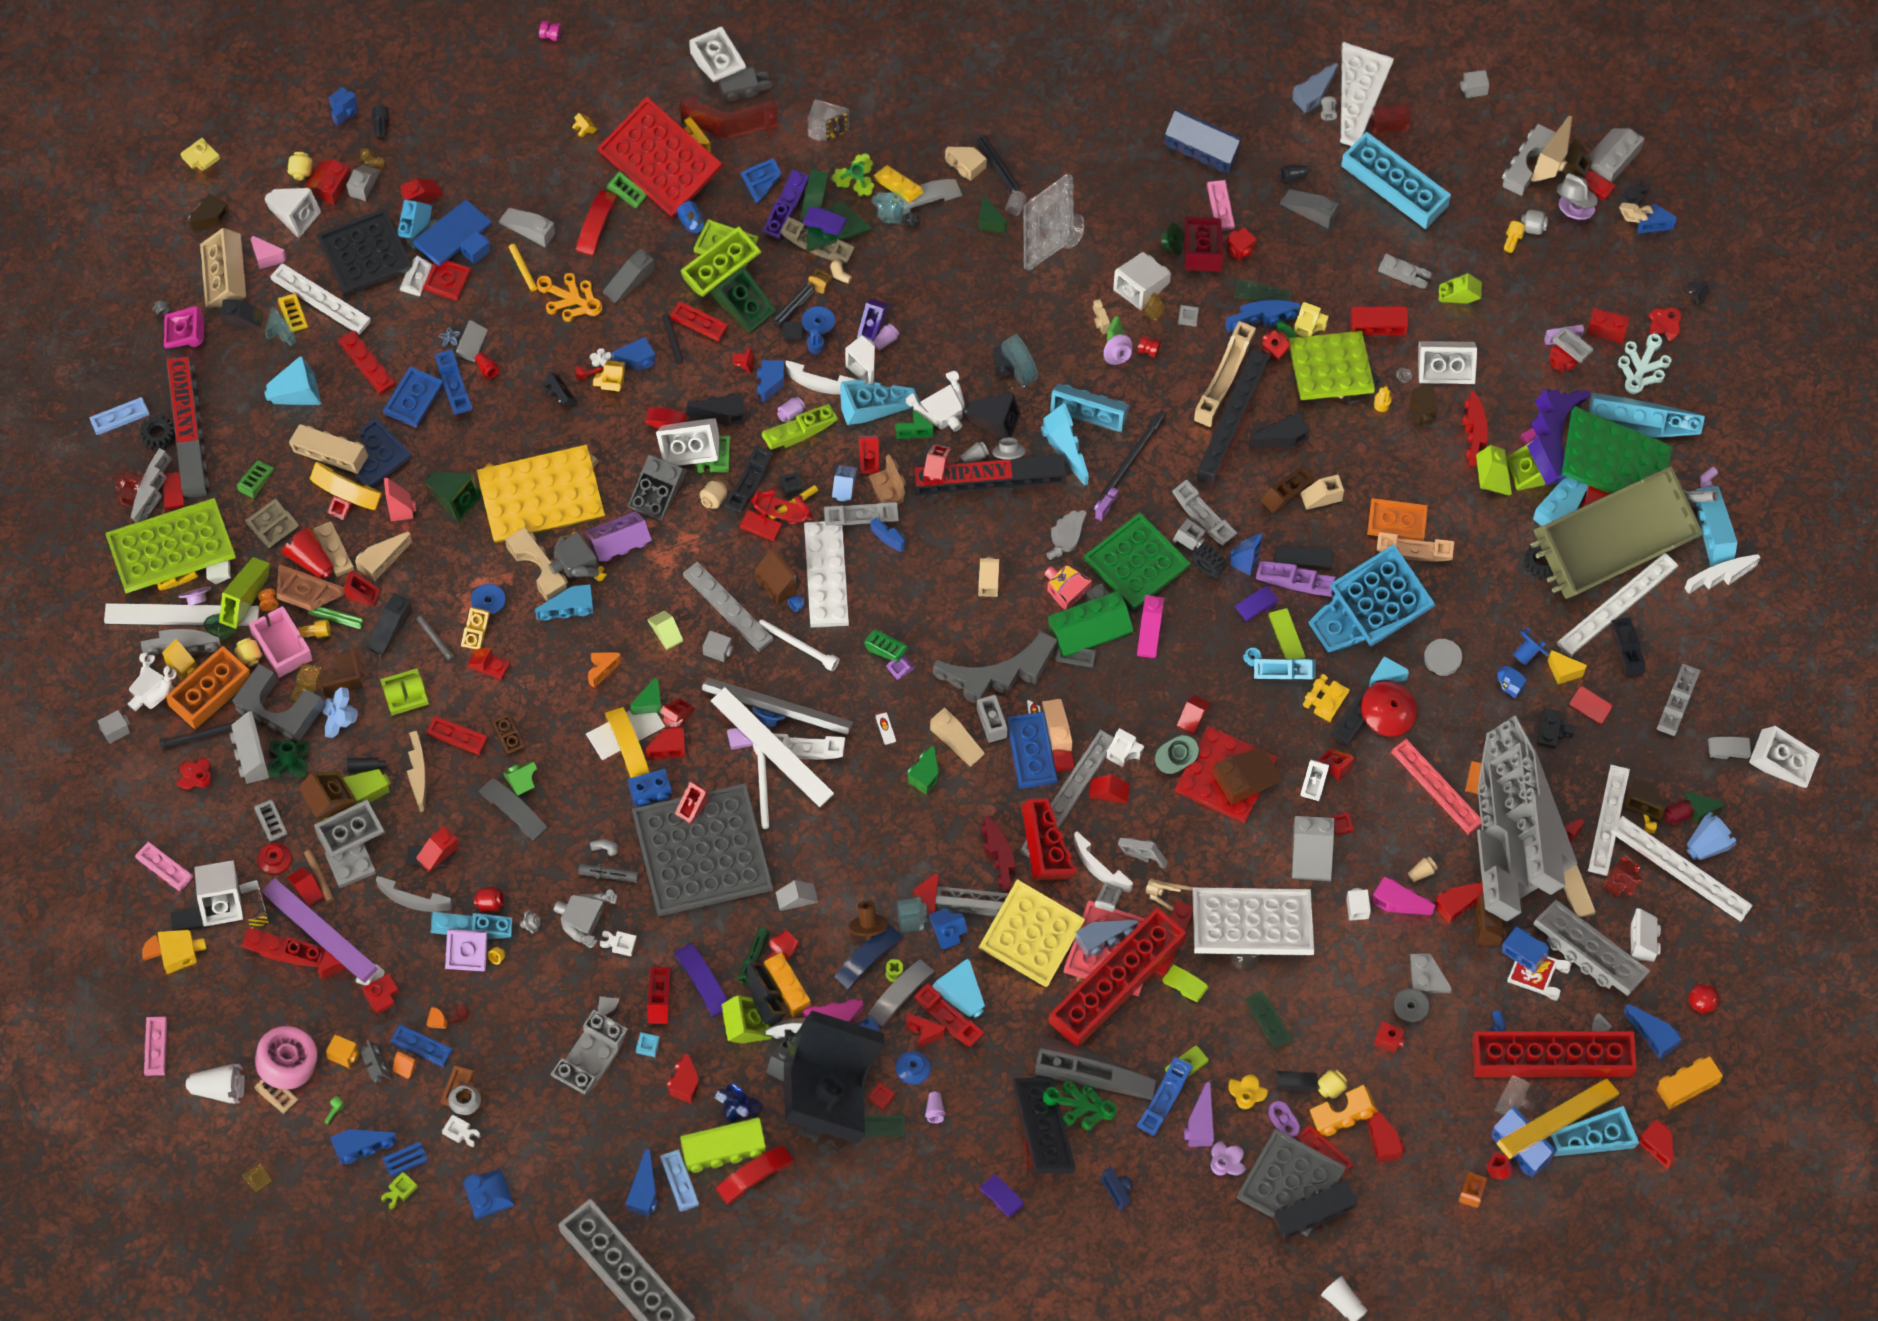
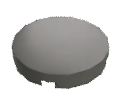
[1424,639,1462,676]

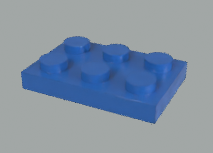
[383,366,443,428]

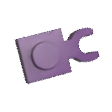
[1094,487,1119,522]

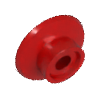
[257,843,292,875]

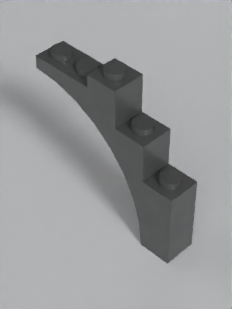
[933,631,1057,703]

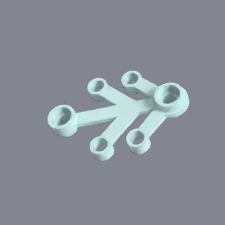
[1618,334,1671,394]

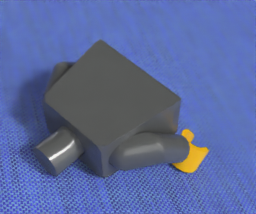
[549,531,607,581]

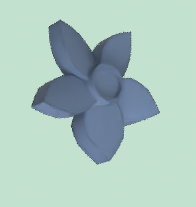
[439,327,461,347]

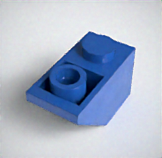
[757,360,784,402]

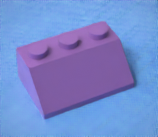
[583,511,652,562]

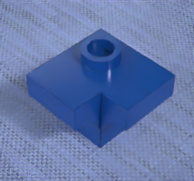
[329,87,358,125]
[929,908,967,950]

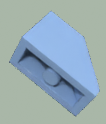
[832,465,858,501]

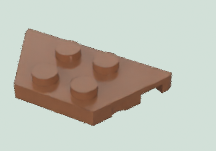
[277,565,345,611]

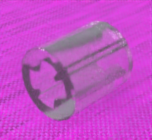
[1005,191,1027,215]

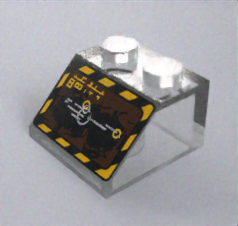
[808,100,850,141]

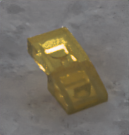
[290,663,321,704]

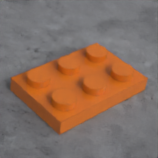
[1367,498,1428,541]

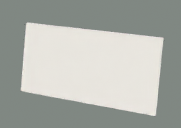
[586,710,665,760]

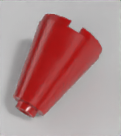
[282,527,334,579]

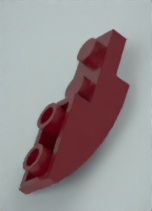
[980,815,1016,893]

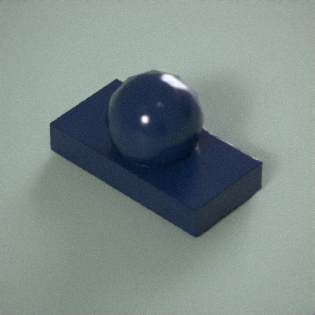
[1100,1167,1134,1211]

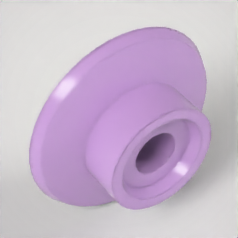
[1104,334,1132,365]
[178,587,211,605]

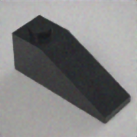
[366,593,413,656]

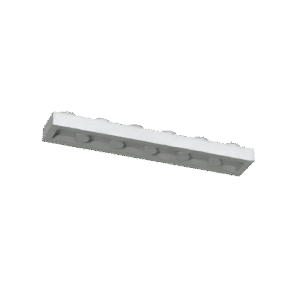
[683,562,773,652]

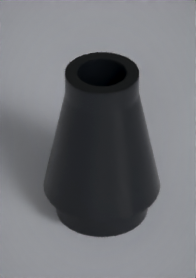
[1280,165,1309,183]

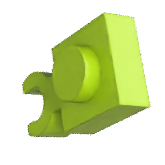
[381,1172,418,1209]

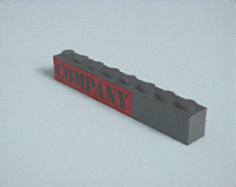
[166,356,210,499]

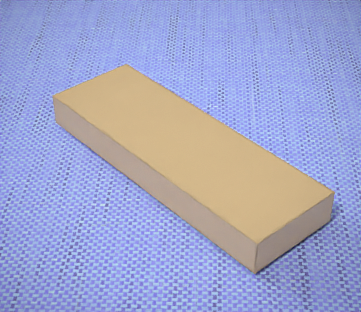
[1564,864,1596,918]

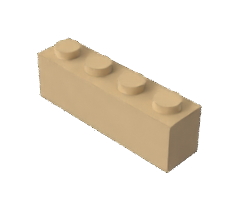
[289,424,368,474]

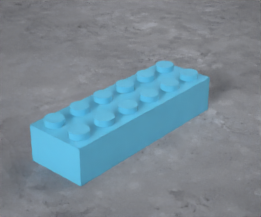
[1341,132,1451,229]

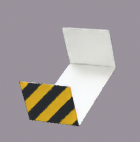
[239,880,269,928]

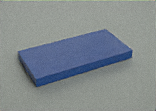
[413,200,492,267]
[1006,712,1057,789]

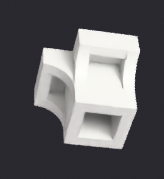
[1106,728,1144,767]

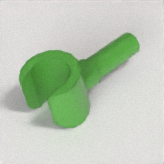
[324,1096,344,1124]

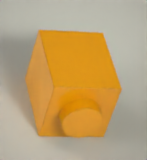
[326,1035,359,1068]

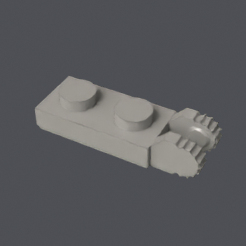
[1378,254,1432,289]

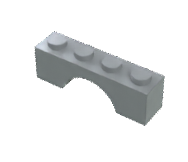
[1502,124,1556,196]

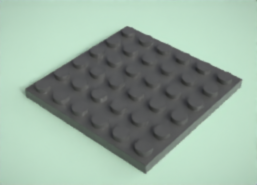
[632,783,773,917]

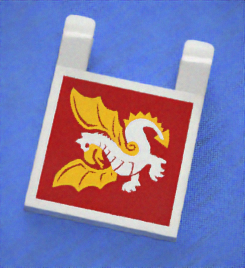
[1507,956,1571,1001]

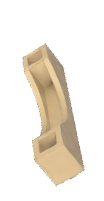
[1194,321,1256,427]

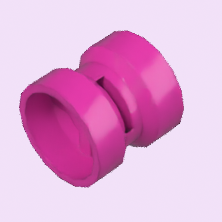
[539,20,561,41]

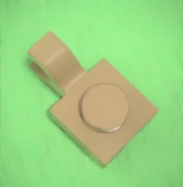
[1619,203,1653,223]

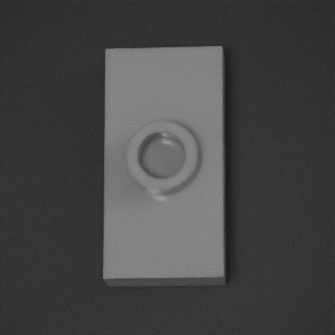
[1553,326,1594,363]
[1094,884,1123,912]

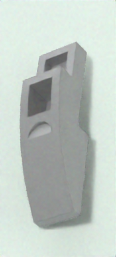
[141,629,221,656]

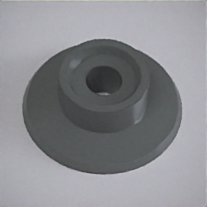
[1393,989,1429,1022]

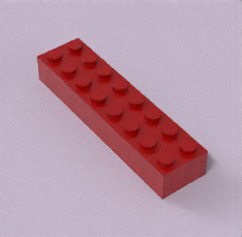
[1048,907,1187,1048]
[1472,1031,1637,1077]

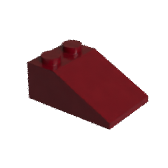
[1184,217,1223,272]

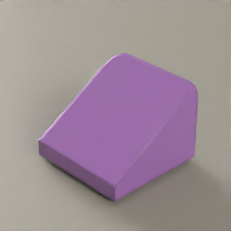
[886,654,916,680]

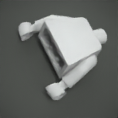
[906,371,965,432]
[128,653,177,712]

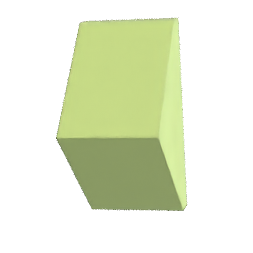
[648,611,683,650]

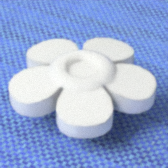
[590,349,611,367]

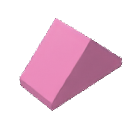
[251,236,287,269]

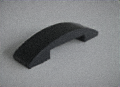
[724,446,773,513]

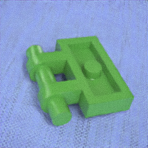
[695,436,730,473]

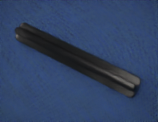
[977,135,1020,194]

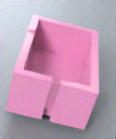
[249,606,312,678]

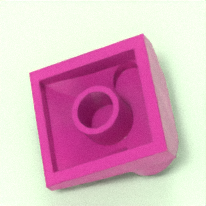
[164,306,204,348]

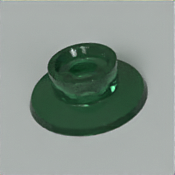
[204,614,238,640]

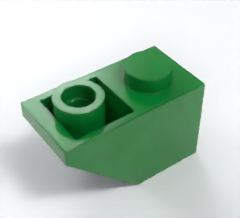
[907,746,938,795]

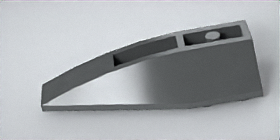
[1035,1037,1156,1100]

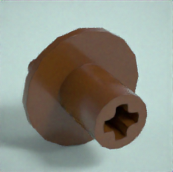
[849,901,888,940]

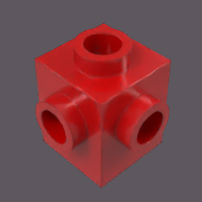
[1262,330,1291,361]

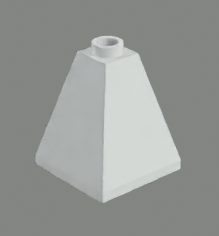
[265,188,321,238]

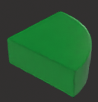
[1277,321,1296,340]

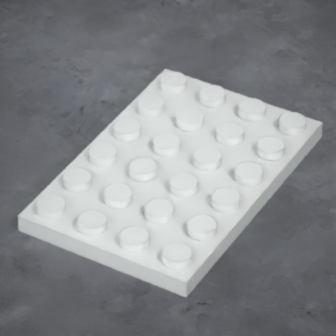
[1192,887,1314,955]

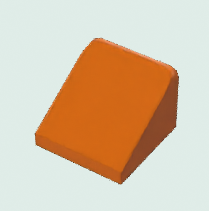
[393,1051,417,1079]

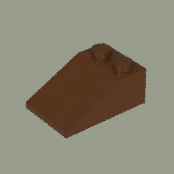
[1213,748,1282,805]

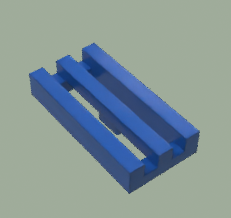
[383,1142,428,1177]

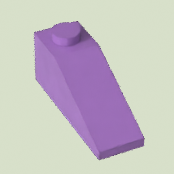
[1184,1082,1214,1147]

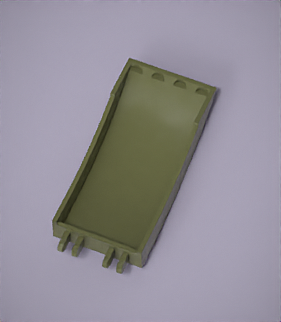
[1531,466,1703,599]

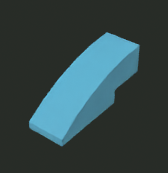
[1254,659,1316,679]

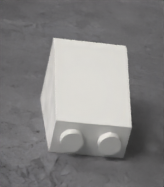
[1113,252,1171,311]
[194,860,243,926]

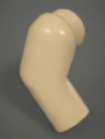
[830,260,852,284]

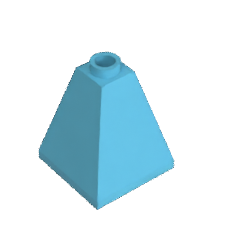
[264,357,322,405]
[932,958,985,1018]

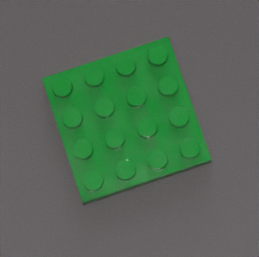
[1083,512,1191,611]

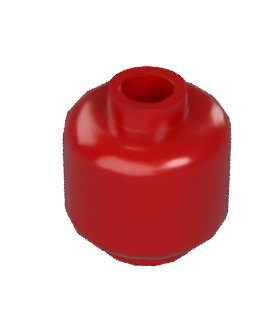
[474,886,504,913]

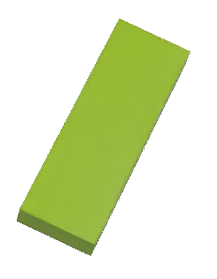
[1269,608,1306,659]

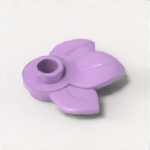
[1211,1141,1246,1175]

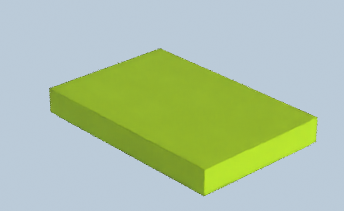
[694,219,759,268]

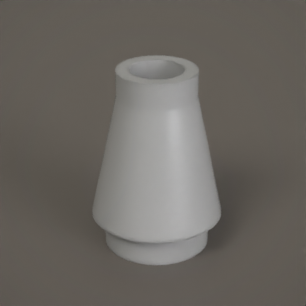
[960,441,989,463]

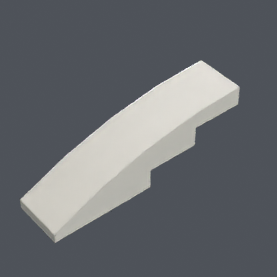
[1685,554,1760,594]

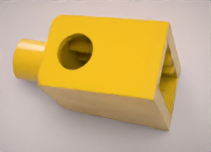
[158,930,206,974]

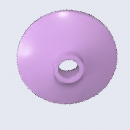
[1559,196,1595,220]

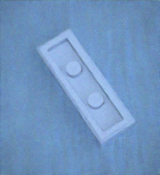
[89,397,150,435]
[660,1149,699,1212]

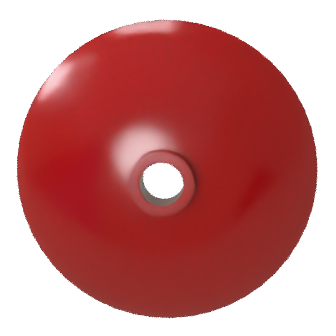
[1361,681,1417,737]

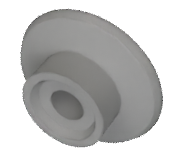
[992,438,1026,459]

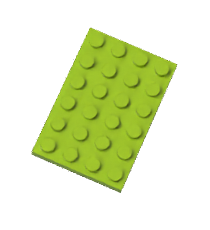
[105,498,236,593]

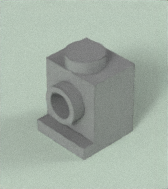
[1172,518,1206,551]

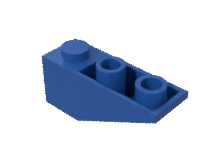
[330,1129,398,1165]

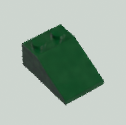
[710,267,777,333]

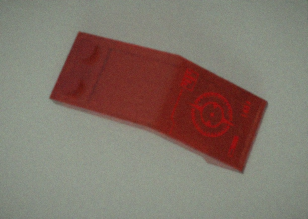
[679,96,777,140]

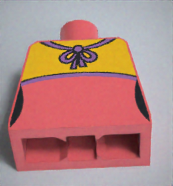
[1045,566,1092,610]

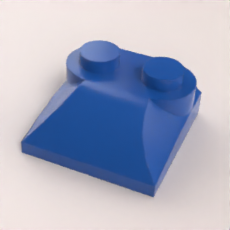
[463,1169,514,1219]

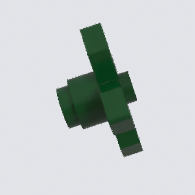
[268,741,309,777]

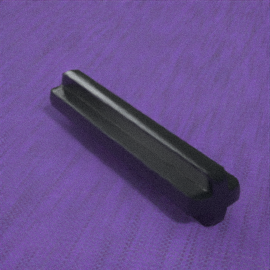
[773,284,814,327]

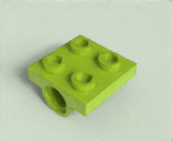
[380,669,429,716]

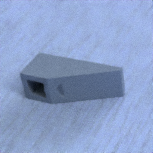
[1292,63,1338,114]
[1075,920,1138,958]

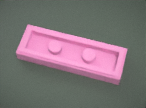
[1207,180,1235,231]
[135,842,193,891]
[144,1017,167,1076]

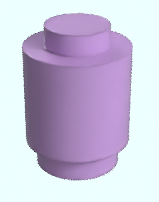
[777,397,806,423]

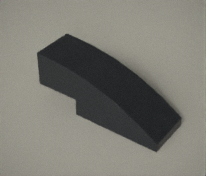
[1611,617,1645,676]
[747,963,787,1024]

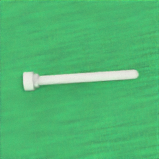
[758,619,840,672]
[753,743,769,829]

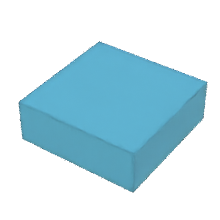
[636,1032,660,1057]

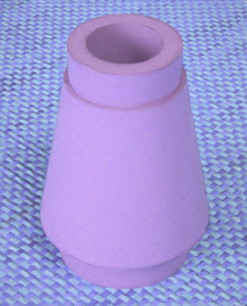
[873,324,899,351]
[925,1092,946,1123]

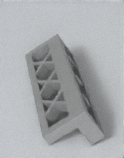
[935,886,1009,916]

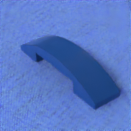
[434,350,473,415]
[1137,1057,1193,1136]

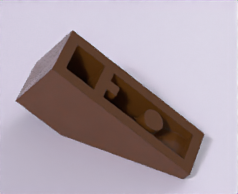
[1260,466,1315,513]

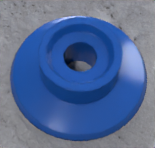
[802,306,835,334]
[471,584,505,614]
[752,706,786,727]
[895,1051,931,1085]

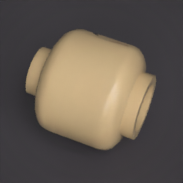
[700,481,728,509]

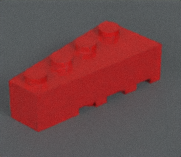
[1021,798,1078,881]

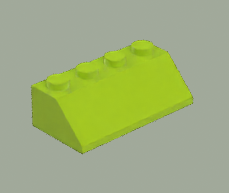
[680,226,761,297]
[680,1118,766,1173]

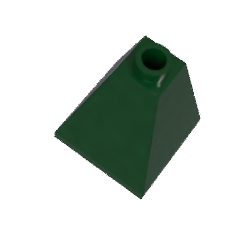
[425,472,482,523]

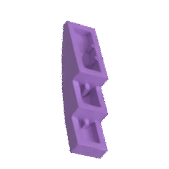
[1256,561,1337,597]

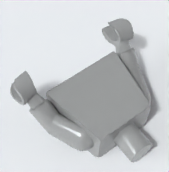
[554,889,617,948]

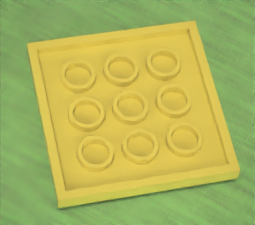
[978,880,1085,988]

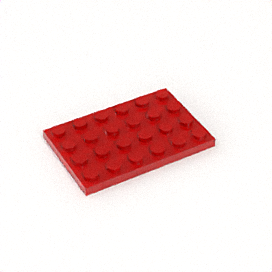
[597,97,723,218]

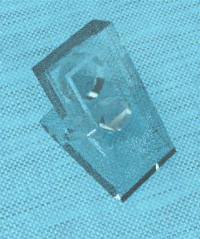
[265,307,296,346]

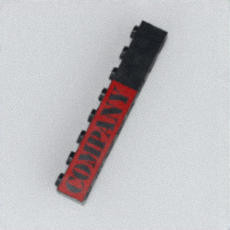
[1196,349,1270,487]
[913,454,1066,496]

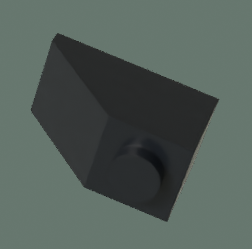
[221,299,262,329]

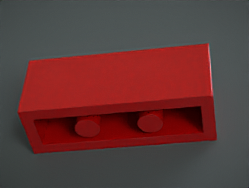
[1350,305,1408,335]

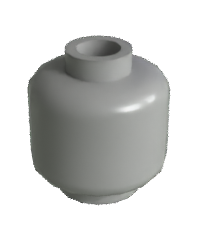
[1521,210,1548,235]

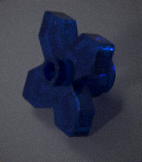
[714,1083,764,1122]

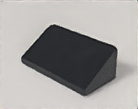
[1277,1071,1318,1093]

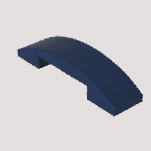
[834,924,904,991]

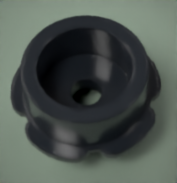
[903,214,920,228]

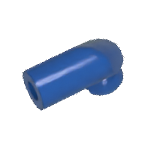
[1488,1010,1506,1031]

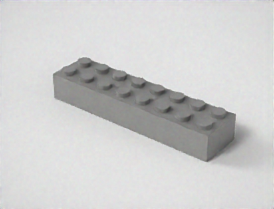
[559,1199,695,1321]

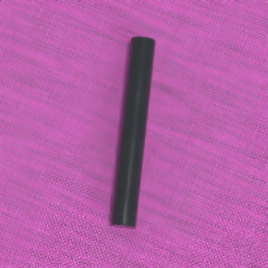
[662,313,684,364]

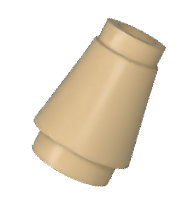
[1407,856,1438,883]

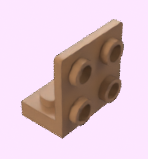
[869,454,906,505]

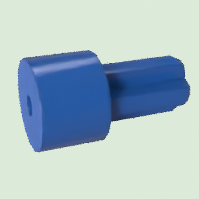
[807,329,824,354]

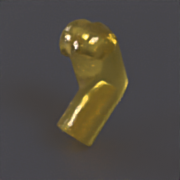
[360,148,384,167]

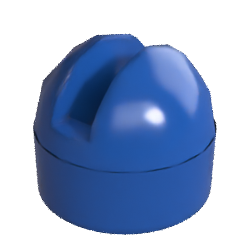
[788,595,804,612]

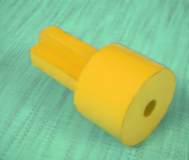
[1504,221,1525,253]
[1374,386,1392,412]
[297,620,331,638]

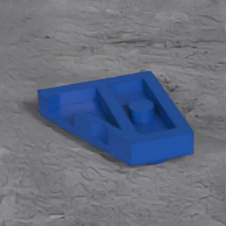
[741,158,782,204]

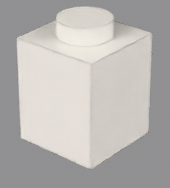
[1346,888,1371,920]

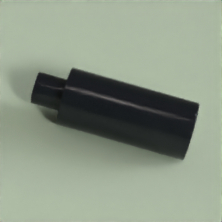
[347,757,387,772]

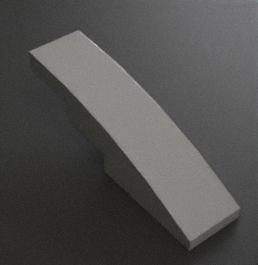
[131,448,172,523]
[1657,664,1701,736]

